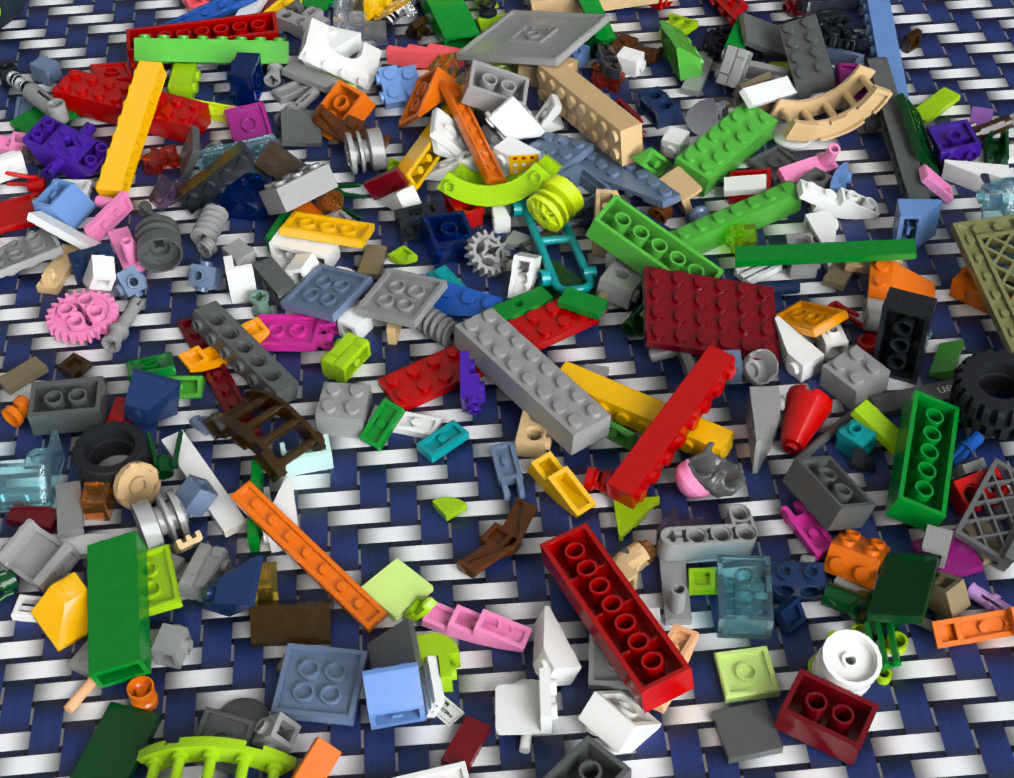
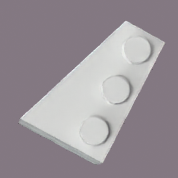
[303,26,362,74]

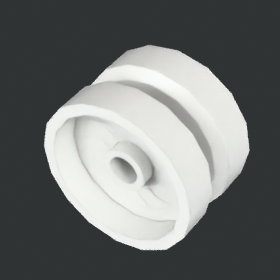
[812,629,882,696]

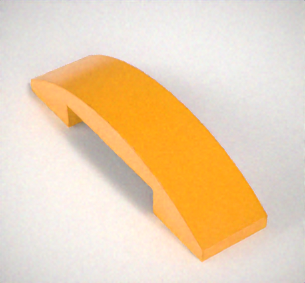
[178,317,270,372]

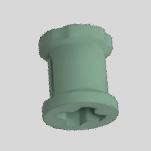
[249,289,272,317]

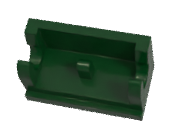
[983,130,1009,165]

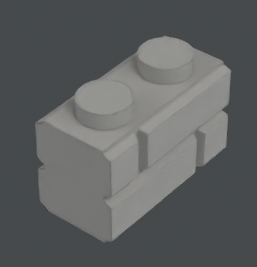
[714,45,753,89]
[178,542,232,602]

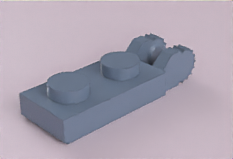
[489,441,525,501]

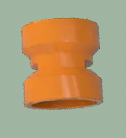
[1,395,29,428]
[126,676,159,712]

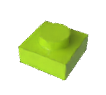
[688,567,716,595]

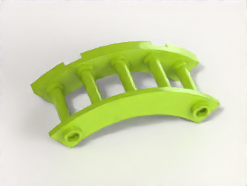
[436,154,563,207]
[136,736,297,778]

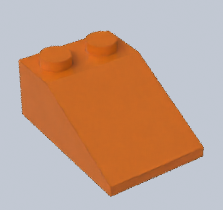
[398,67,457,127]
[316,80,375,142]
[866,261,935,300]

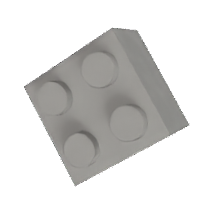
[819,345,890,410]
[315,382,373,438]

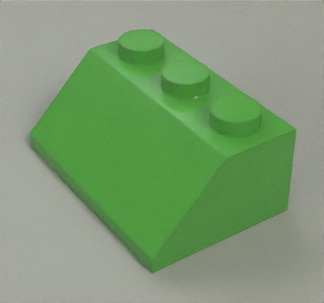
[659,20,704,81]

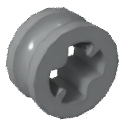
[196,237,218,259]

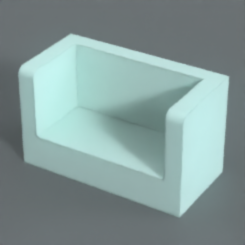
[279,434,334,476]

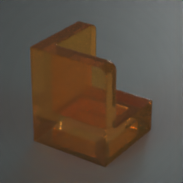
[79,482,115,521]

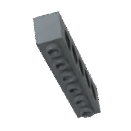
[191,300,299,403]

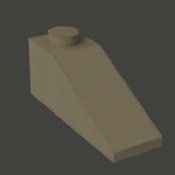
[927,570,971,618]

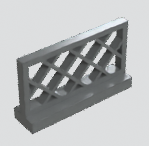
[953,457,1014,572]

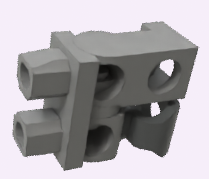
[276,0,331,40]

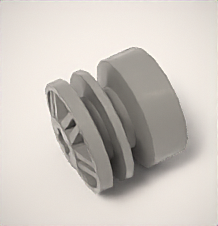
[344,127,387,175]
[130,489,190,550]

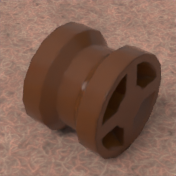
[647,206,674,224]

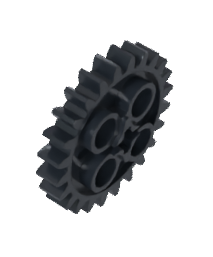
[702,24,763,63]
[819,24,870,51]

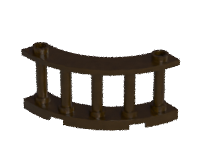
[201,388,327,483]

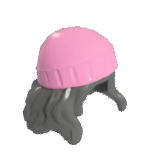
[675,442,746,499]

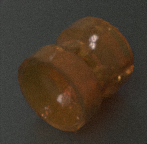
[315,190,344,213]

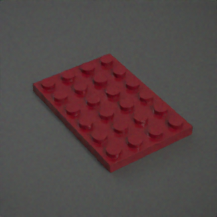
[642,266,780,365]

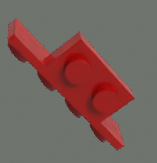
[708,0,749,26]

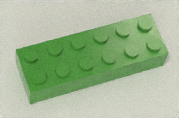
[672,102,779,197]
[585,194,724,278]

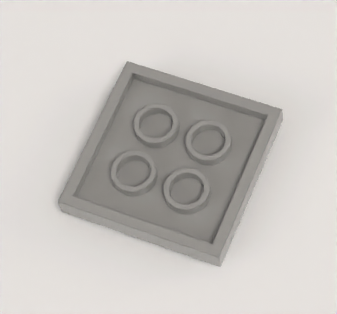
[355,268,448,329]

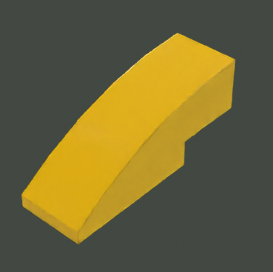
[528,451,597,518]

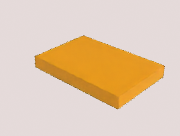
[776,300,849,338]

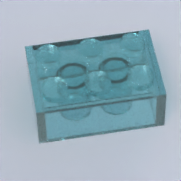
[715,554,774,640]

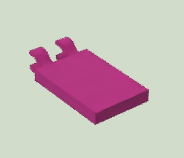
[258,314,339,352]

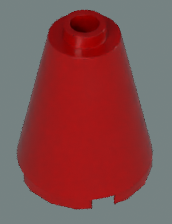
[780,384,833,454]

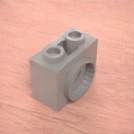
[596,257,643,309]

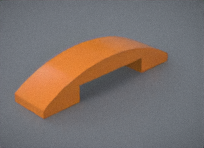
[930,607,1014,649]

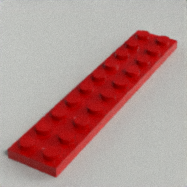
[378,297,599,411]

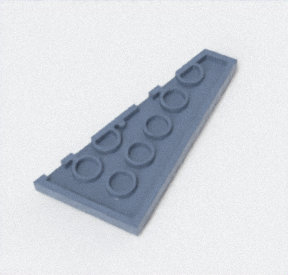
[579,148,681,209]

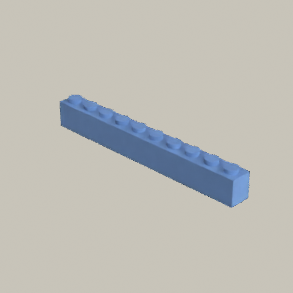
[860,0,909,98]

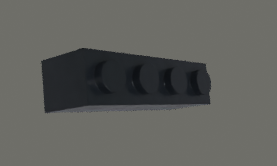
[177,140,257,214]

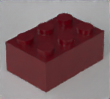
[774,668,880,766]

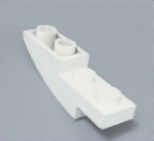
[796,179,880,220]

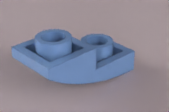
[830,162,852,193]

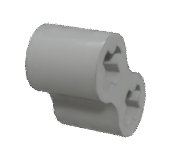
[862,297,884,333]

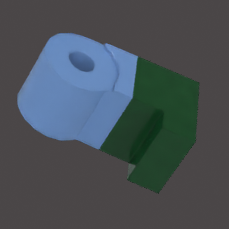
[570,37,603,68]

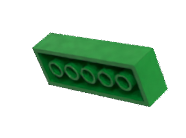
[885,390,960,532]

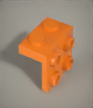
[824,529,891,589]

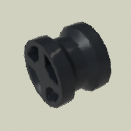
[478,0,497,19]

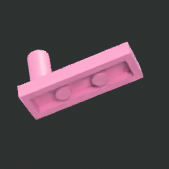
[776,143,841,185]
[83,191,134,242]
[107,226,146,272]

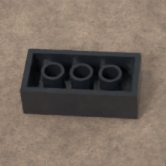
[873,287,937,385]

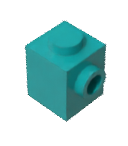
[835,419,877,458]

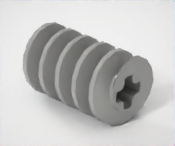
[190,203,229,245]
[416,306,459,348]

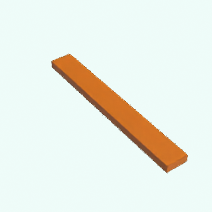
[439,80,507,185]
[230,480,388,633]

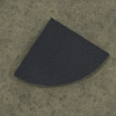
[850,447,876,473]

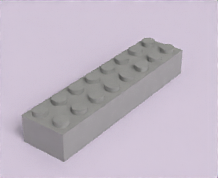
[454,307,611,456]

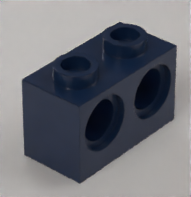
[637,86,680,130]
[768,561,825,601]

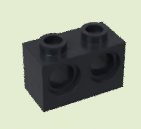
[394,201,443,243]

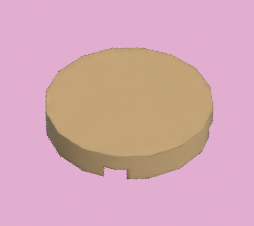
[113,460,161,510]

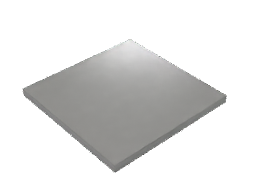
[456,9,610,67]

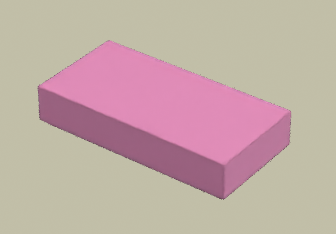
[919,164,954,204]

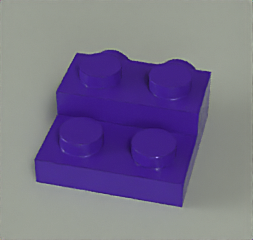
[927,119,981,165]
[460,351,486,415]

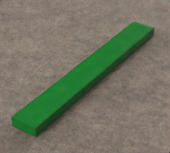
[735,238,917,267]

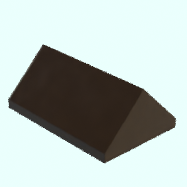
[254,139,307,182]
[250,598,334,647]

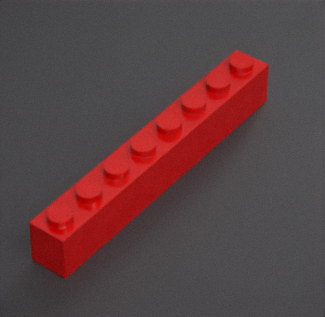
[606,345,737,509]

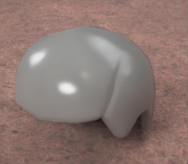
[742,349,778,385]

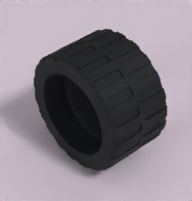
[72,421,153,501]

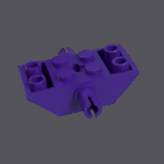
[22,115,110,180]

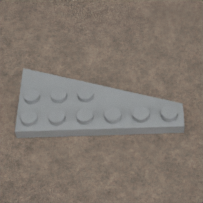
[0,229,64,278]

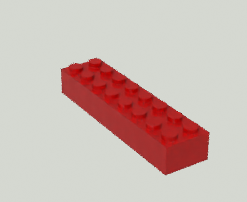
[126,11,279,69]
[51,69,211,143]
[540,523,694,713]

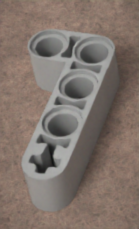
[656,504,758,561]

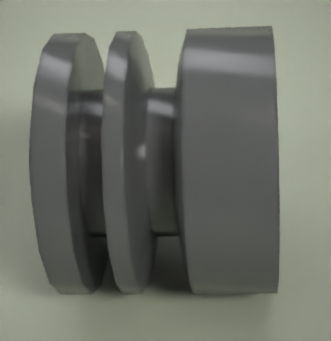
[135,215,183,272]

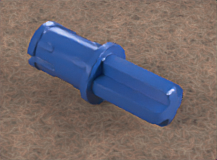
[952,431,984,469]

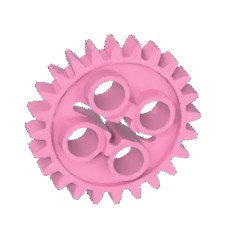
[45,288,120,345]

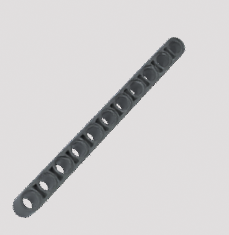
[864,57,931,199]

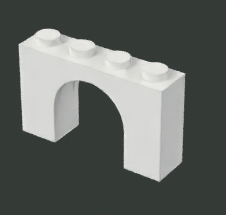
[298,18,381,90]

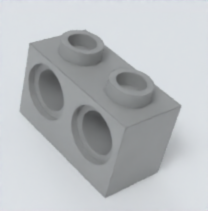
[784,233,821,279]

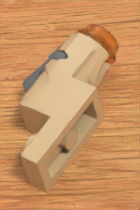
[609,540,656,590]

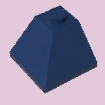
[124,368,181,426]
[201,555,263,617]

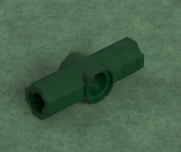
[821,582,901,631]

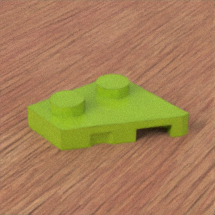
[659,13,698,39]

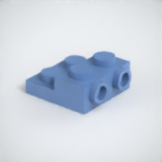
[375,64,418,110]

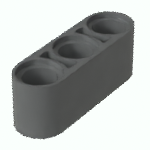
[252,256,296,307]

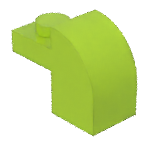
[416,633,461,693]

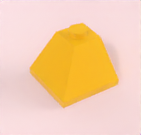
[31,572,88,652]

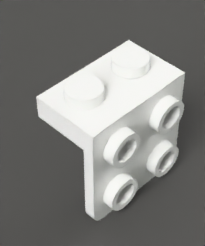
[0,150,28,184]
[495,668,557,735]

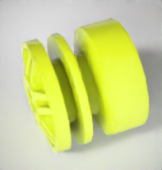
[526,174,584,233]

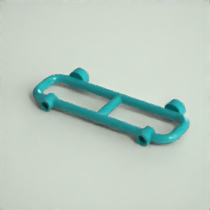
[510,188,597,294]

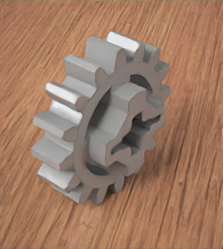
[464,230,509,278]

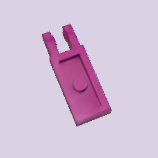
[779,500,833,561]

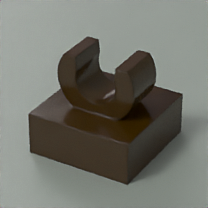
[405,16,430,41]

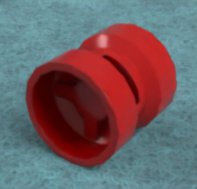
[584,466,614,495]

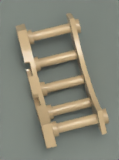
[769,64,893,143]

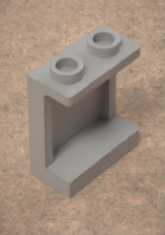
[0,518,82,594]

